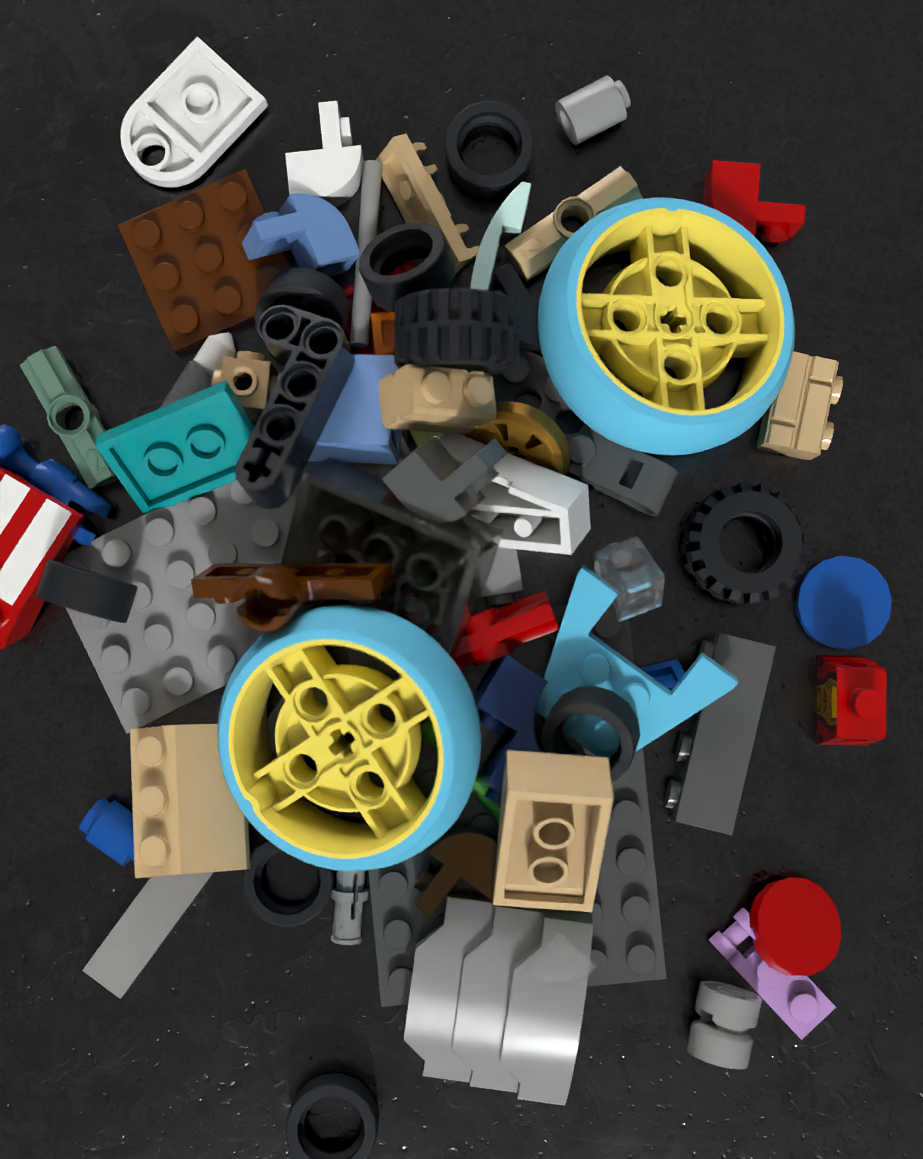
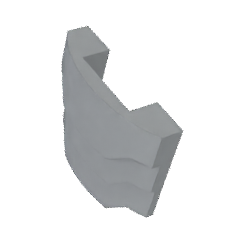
[404,893,593,1106]

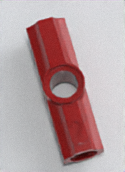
[431,590,560,669]

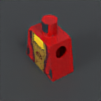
[816,655,886,746]

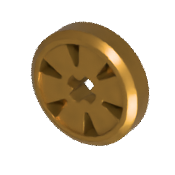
[467,402,570,475]

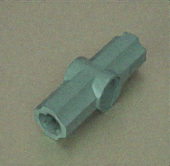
[20,346,118,490]

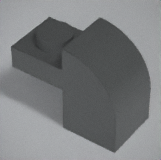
[382,436,507,523]

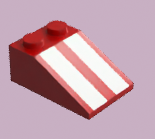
[0,467,84,650]

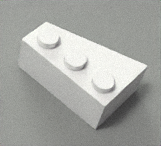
[433,433,591,555]

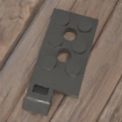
[491,347,678,516]

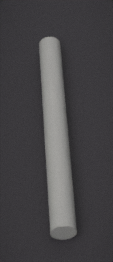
[350,160,382,348]

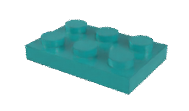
[95,380,255,515]

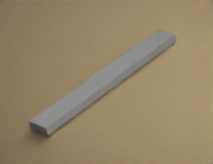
[82,687,328,999]

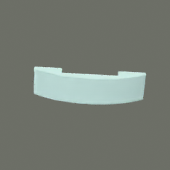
[470,182,531,291]

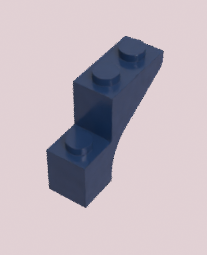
[473,655,548,807]

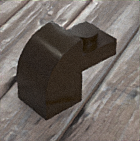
[413,826,498,916]

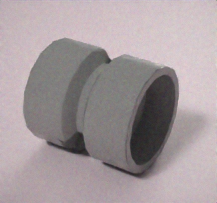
[686,981,762,1069]

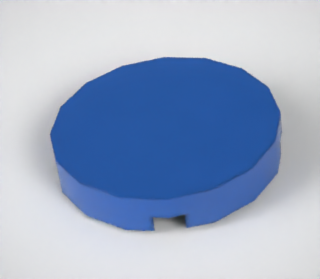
[794,556,892,650]

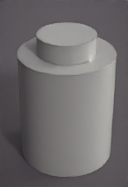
[555,75,631,145]

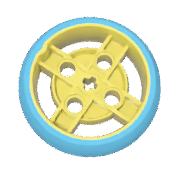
[538,198,795,455]
[217,605,481,871]

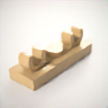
[375,134,479,274]

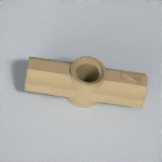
[504,166,643,282]

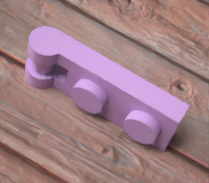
[709,907,836,1040]

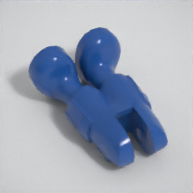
[0,424,112,546]

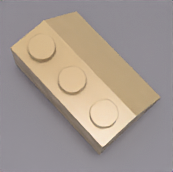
[130,724,250,878]

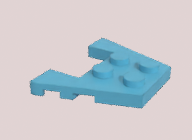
[535,565,738,757]

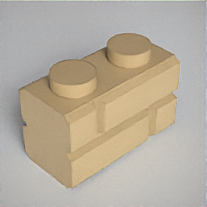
[756,351,843,460]
[378,364,497,434]

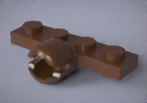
[191,563,393,632]

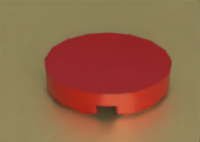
[749,877,841,976]

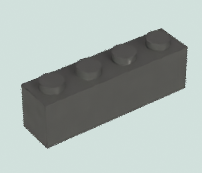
[664,633,776,835]

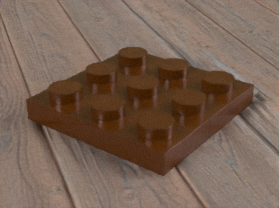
[118,169,304,356]

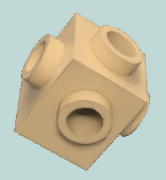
[212,351,278,423]

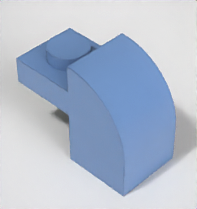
[242,193,361,277]

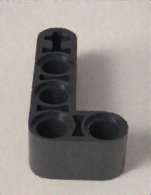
[235,305,355,509]

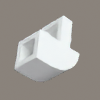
[285,101,364,208]

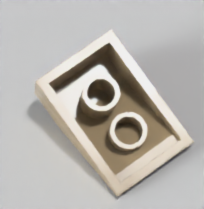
[493,750,613,912]

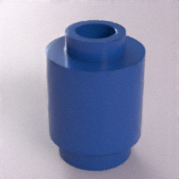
[79,798,134,866]

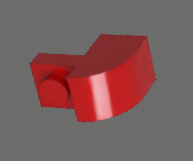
[703,160,806,242]

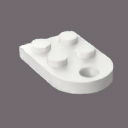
[120,36,268,187]

